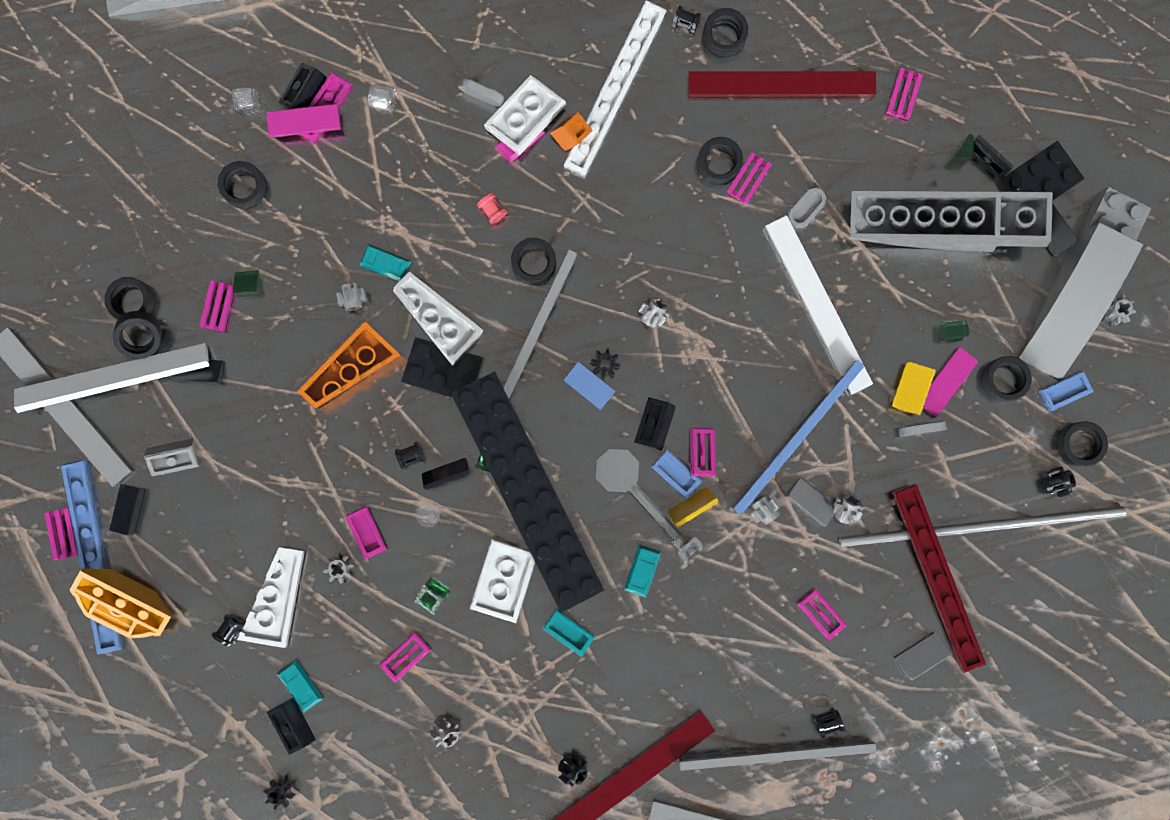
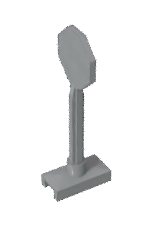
[596,449,703,564]

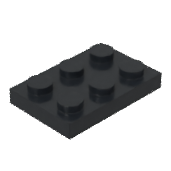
[998,140,1085,201]
[401,337,484,398]

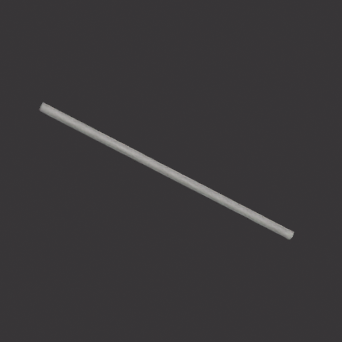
[839,506,1126,547]

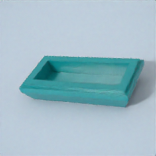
[359,244,412,281]
[624,544,662,597]
[542,609,595,657]
[276,659,324,713]

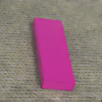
[298,72,352,144]
[266,104,341,138]
[923,347,979,418]

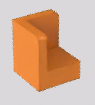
[550,112,593,151]

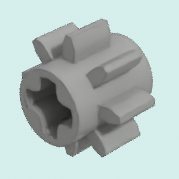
[336,283,367,311]
[1105,294,1136,325]
[638,297,670,327]
[833,494,864,524]
[751,495,782,525]
[323,554,355,584]
[428,716,461,748]

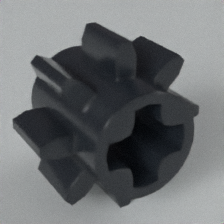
[591,348,620,379]
[1045,466,1076,498]
[558,754,588,787]
[263,777,296,810]

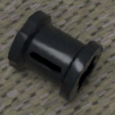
[672,5,701,34]
[395,441,425,469]
[211,614,244,647]
[814,710,845,739]

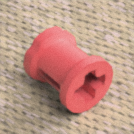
[477,193,508,224]

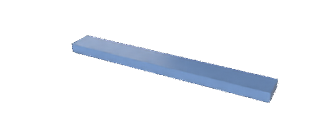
[732,360,864,514]
[61,460,124,655]

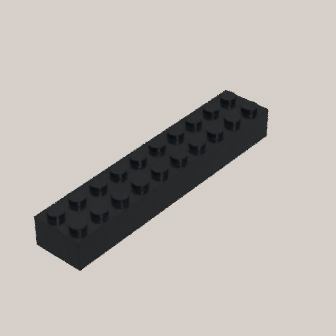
[451,371,605,613]

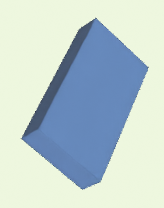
[563,362,615,410]
[1038,370,1094,412]
[651,449,702,499]

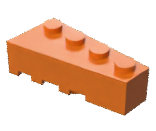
[297,322,401,408]

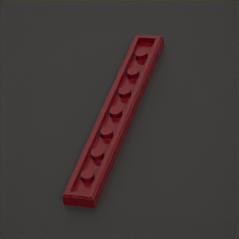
[688,71,877,97]
[892,483,986,673]
[552,710,715,820]

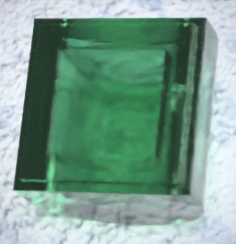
[939,320,970,343]

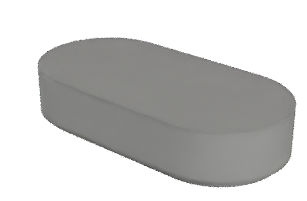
[458,78,504,107]
[787,187,827,230]
[898,421,947,437]

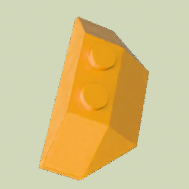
[70,569,172,638]

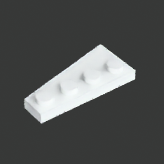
[393,272,483,366]
[237,547,305,648]

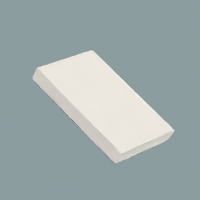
[484,75,566,155]
[470,539,535,623]

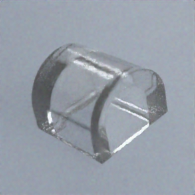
[368,82,397,112]
[231,87,261,110]

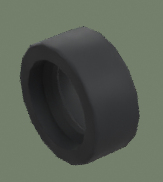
[703,8,749,57]
[697,137,743,185]
[217,161,266,209]
[511,237,556,285]
[105,277,155,320]
[113,311,162,359]
[982,356,1032,402]
[1057,421,1108,467]

